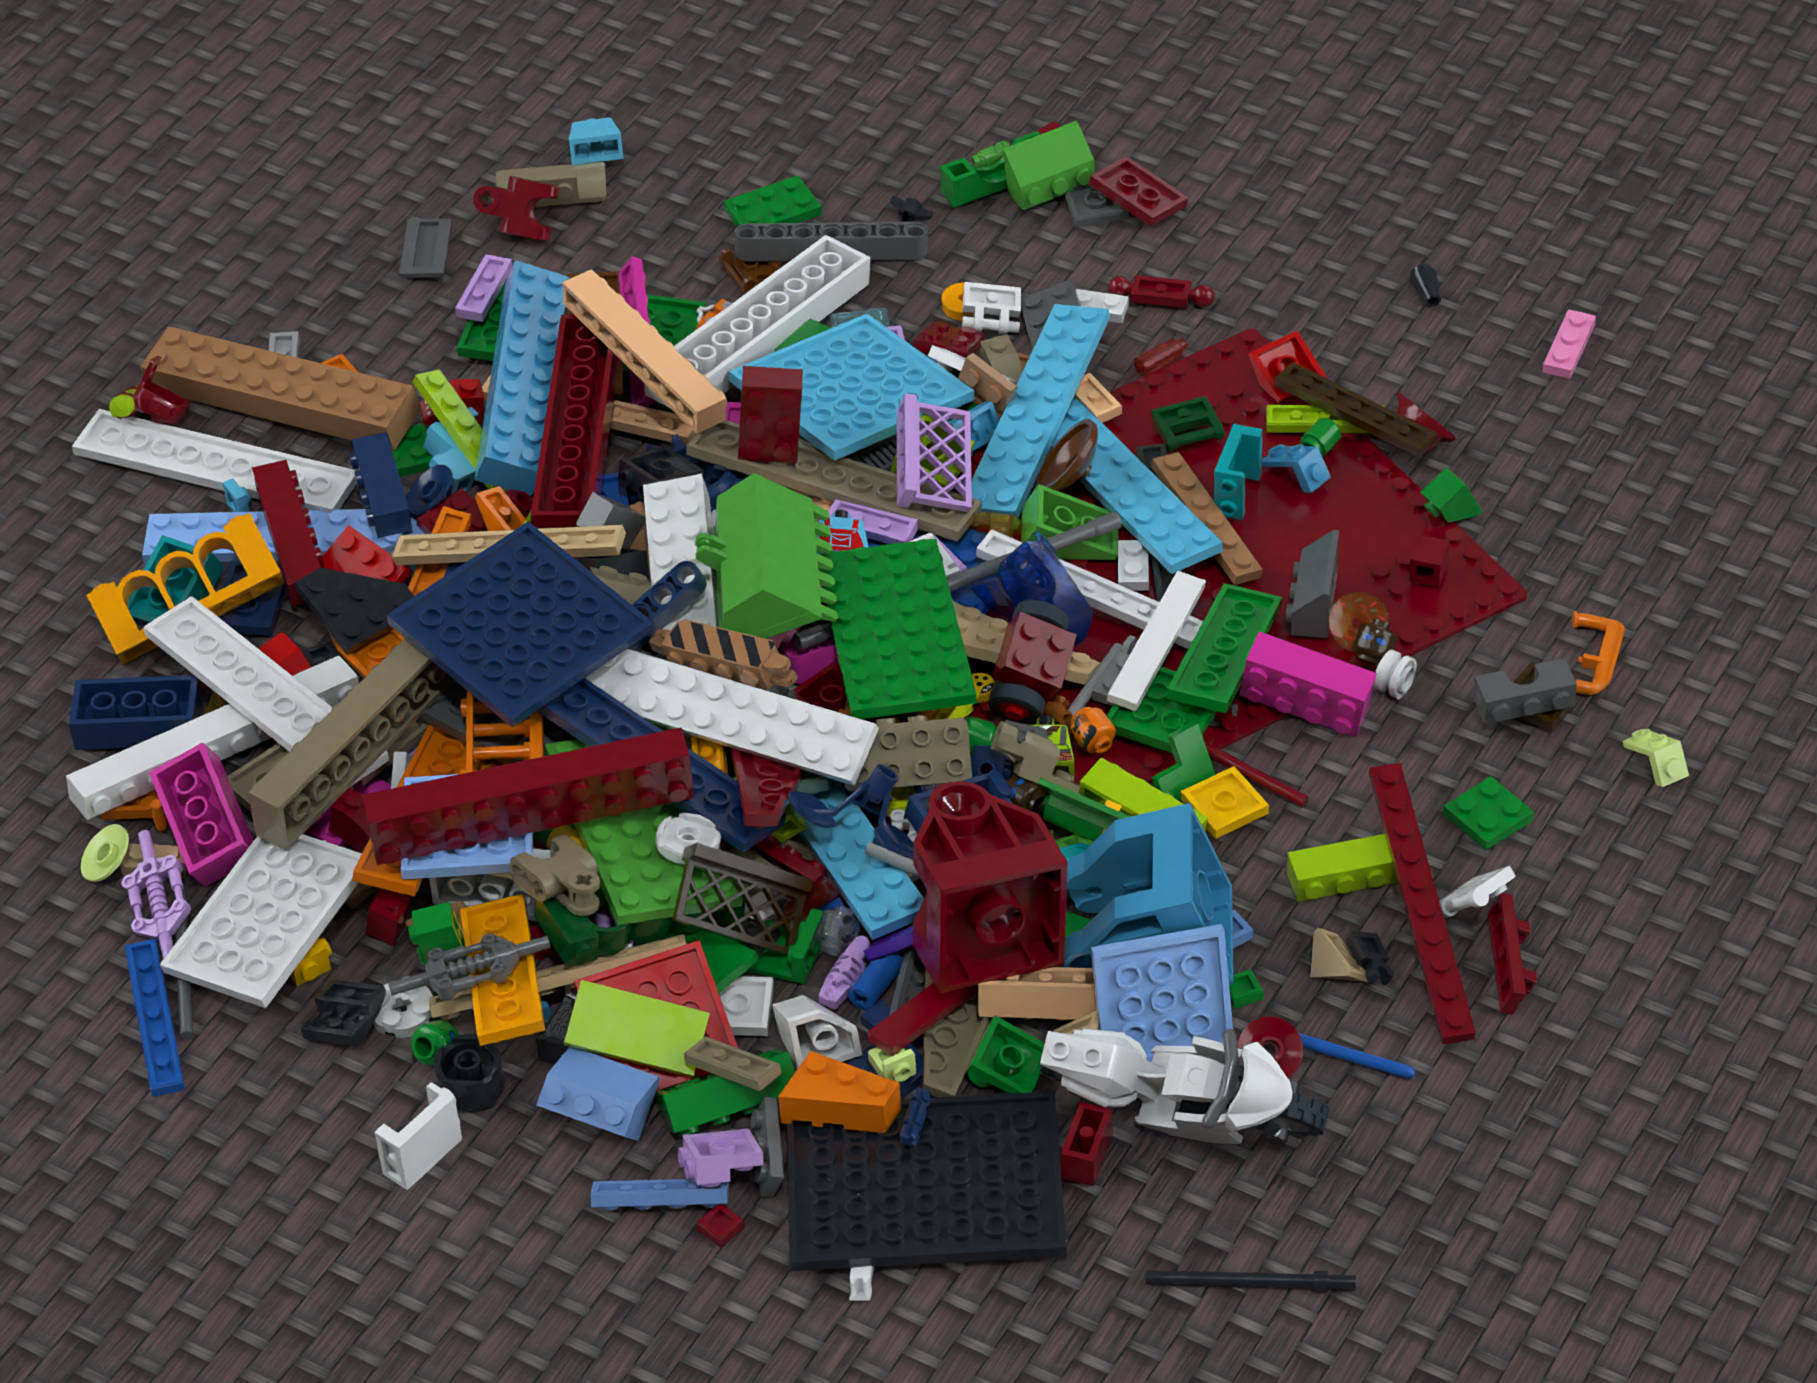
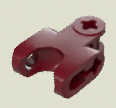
[473,176,560,240]

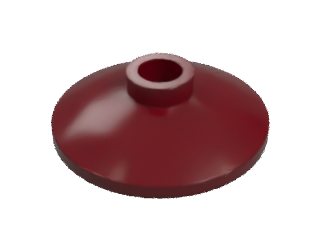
[1237,1016,1303,1078]

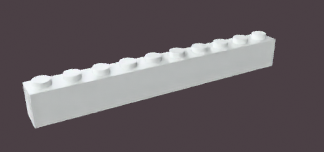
[66,656,359,820]

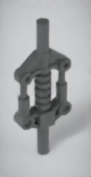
[388,933,551,1001]

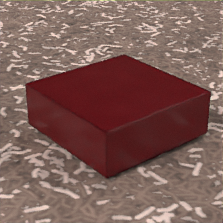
[696,1204,745,1248]

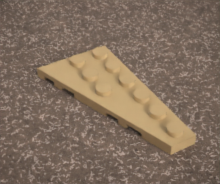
[952,600,1100,685]

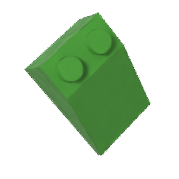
[1021,484,1118,560]

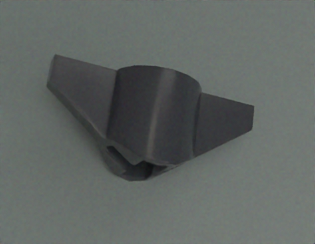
[890,196,933,222]

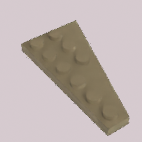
[922,969,991,1098]

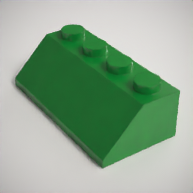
[654,1049,795,1136]

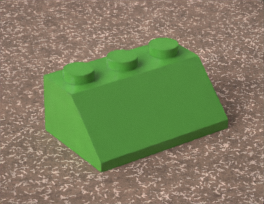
[1002,121,1095,210]

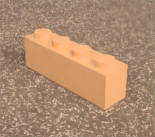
[978,967,1097,1020]

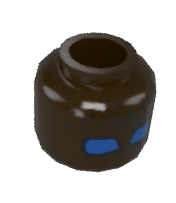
[1352,618,1397,667]
[1005,774,1046,815]

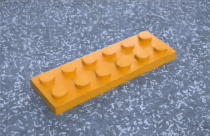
[460,894,545,1046]

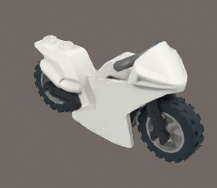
[1039,1028,1329,1144]

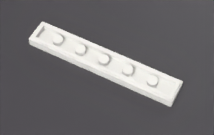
[1107,571,1206,711]

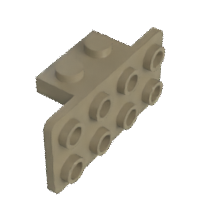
[496,162,607,207]
[845,716,972,791]

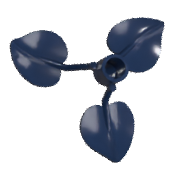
[787,764,913,858]

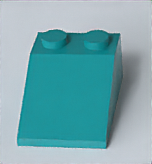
[128,535,224,623]

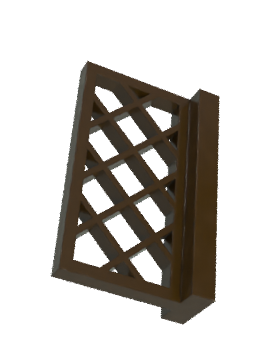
[672,843,814,956]

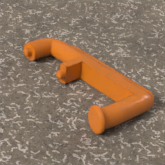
[1572,611,1625,696]

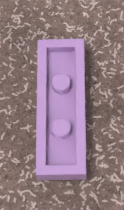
[455,254,513,322]
[829,499,918,544]

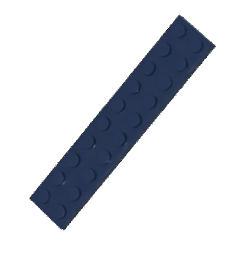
[537,678,786,853]

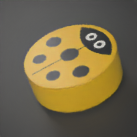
[972,673,995,703]

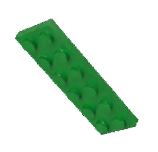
[1166,583,1282,713]

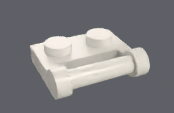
[1439,865,1516,918]

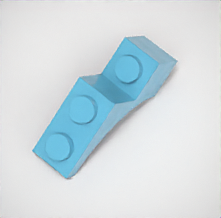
[423,407,479,498]

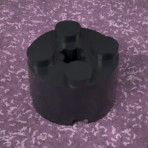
[434,1034,505,1111]

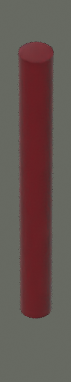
[1204,741,1309,808]

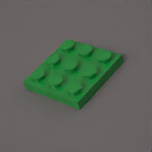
[1107,667,1218,753]

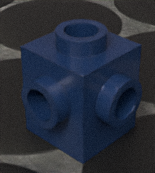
[971,744,1014,780]

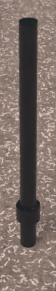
[1146,1270,1356,1292]

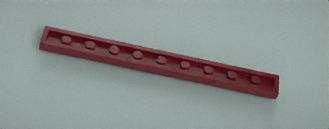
[1369,763,1476,1045]

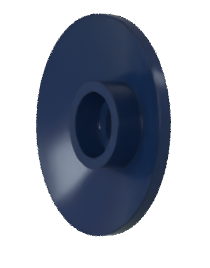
[406,465,453,515]

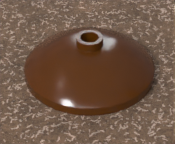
[1034,419,1098,491]

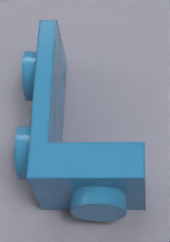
[1262,444,1331,492]

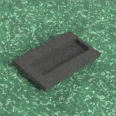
[399,219,452,278]

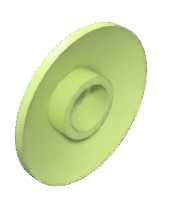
[81,824,129,882]

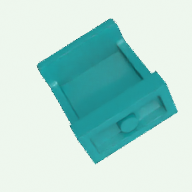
[1214,424,1262,520]

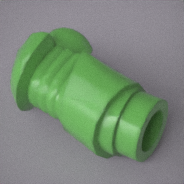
[971,141,1011,167]

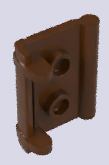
[719,248,783,295]

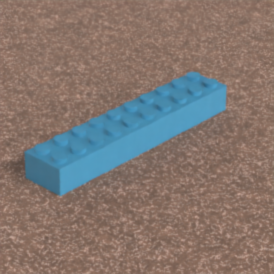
[474,260,569,497]

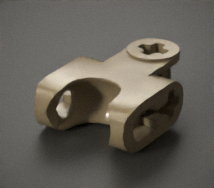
[510,834,600,916]

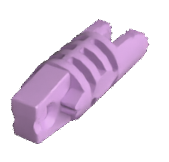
[819,935,870,1010]

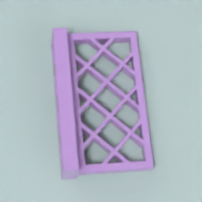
[897,393,972,512]

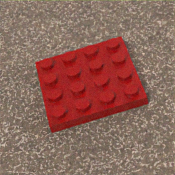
[574,940,738,1091]

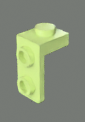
[1623,729,1689,787]

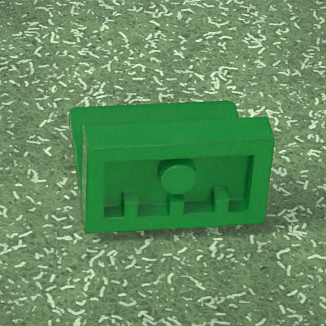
[746,909,826,984]

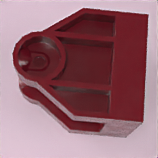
[913,781,1068,993]

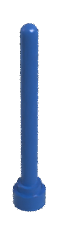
[1265,1016,1415,1079]

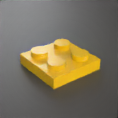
[1181,766,1269,839]

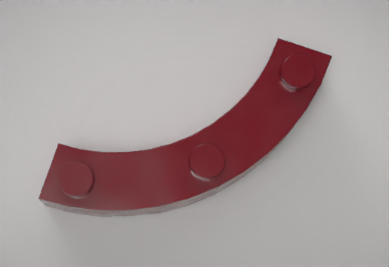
[328,788,411,946]

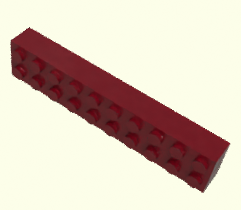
[531,314,619,529]
[362,727,694,866]

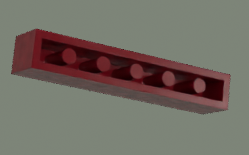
[252,460,327,606]

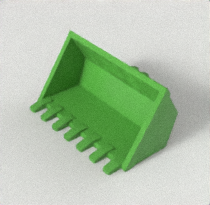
[695,473,838,639]

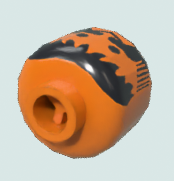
[1069,707,1116,754]

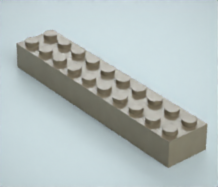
[248,638,455,851]

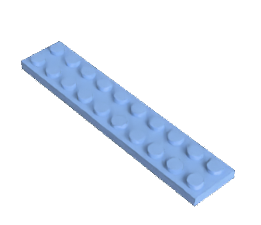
[142,508,432,564]

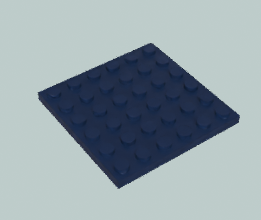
[387,521,653,727]

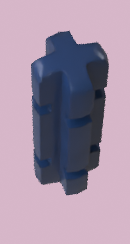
[899,1088,931,1146]

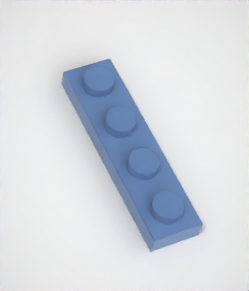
[590,1179,729,1210]

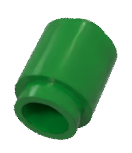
[1300,418,1341,458]

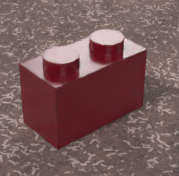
[1061,1102,1113,1186]

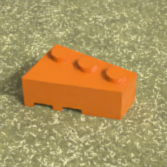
[778,1051,901,1133]

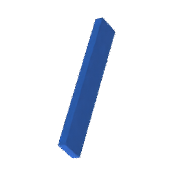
[124,939,185,1097]

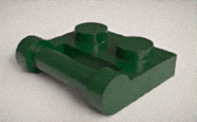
[1151,396,1225,453]

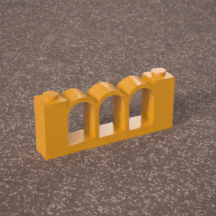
[86,513,286,665]

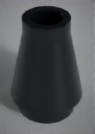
[1410,264,1441,307]

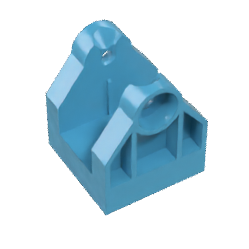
[1062,803,1233,986]

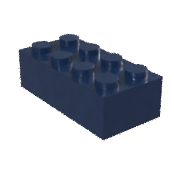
[69,675,204,750]

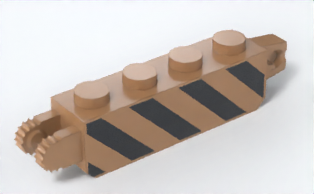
[649,619,798,690]

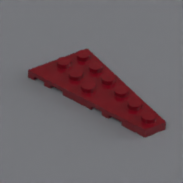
[730,747,805,829]

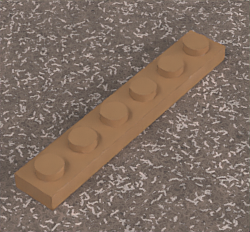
[1151,452,1263,585]

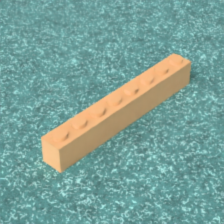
[563,269,727,434]

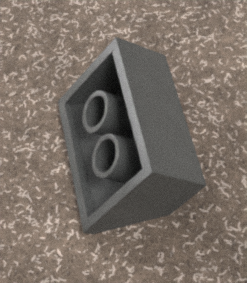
[1286,530,1339,638]

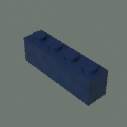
[349,432,412,538]

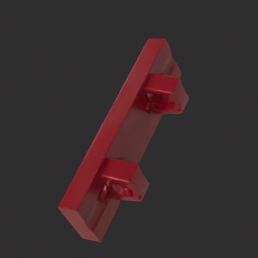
[1488,893,1537,1015]

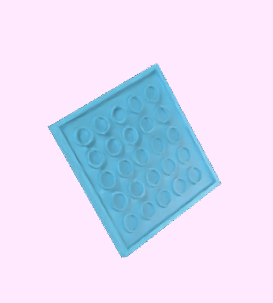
[728,314,974,461]

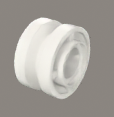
[1374,650,1417,699]

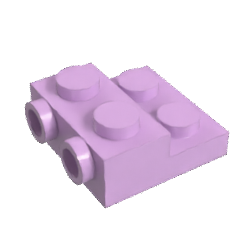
[678,1129,763,1187]

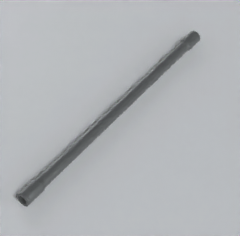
[793,511,1122,651]

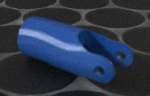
[848,949,906,1011]

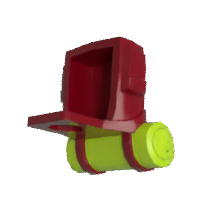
[109,356,191,426]

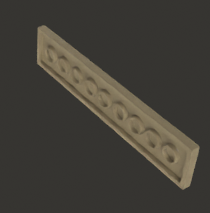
[686,420,982,541]

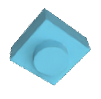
[223,478,251,512]

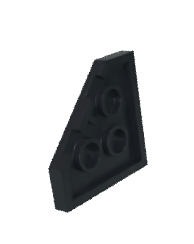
[294,568,414,655]

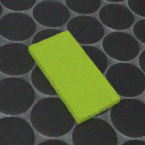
[564,980,710,1078]

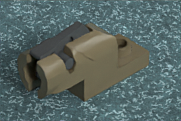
[990,720,1081,793]

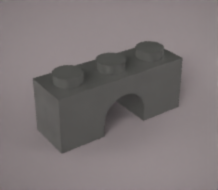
[1473,658,1577,724]

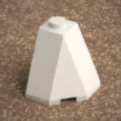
[772,995,862,1069]

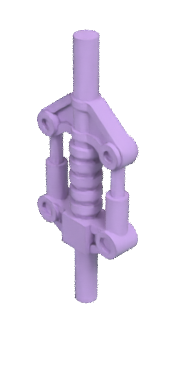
[121,830,191,960]

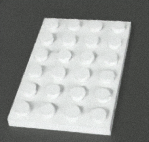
[160,834,362,1008]

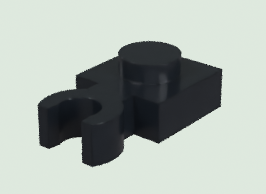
[1345,931,1393,985]

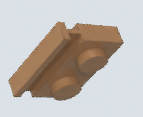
[958,353,1017,421]

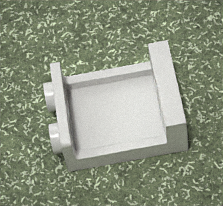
[374,1082,462,1190]

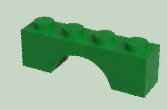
[940,131,1040,207]

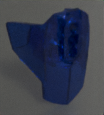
[972,530,1093,645]

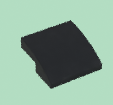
[300,979,386,1046]

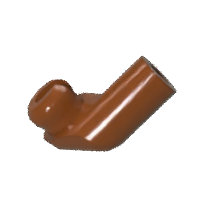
[1044,695,1072,725]

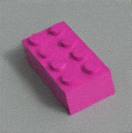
[1240,632,1377,737]
[149,742,254,887]

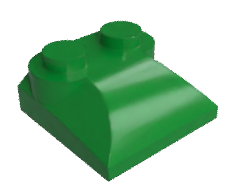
[967,1015,1045,1094]

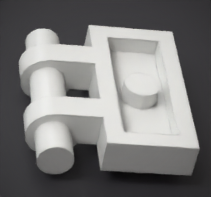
[962,282,1021,335]

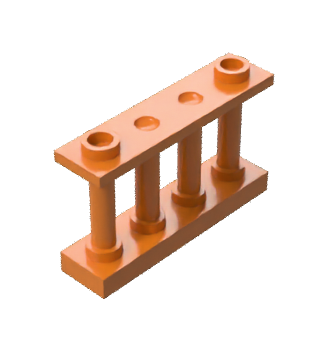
[460,690,544,774]

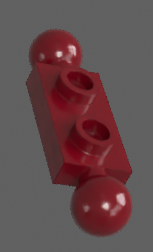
[1108,275,1215,308]

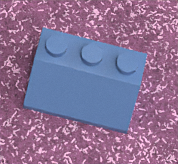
[536,1047,661,1141]

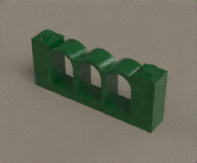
[535,886,745,968]

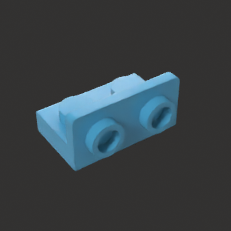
[948,401,999,456]

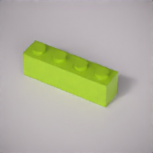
[1079,758,1208,832]
[1287,834,1398,902]

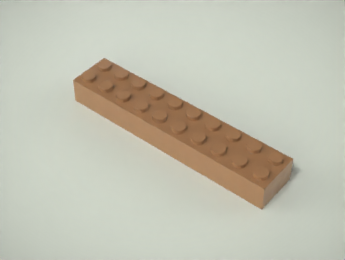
[140,326,421,451]

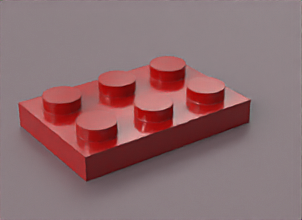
[320,525,413,583]

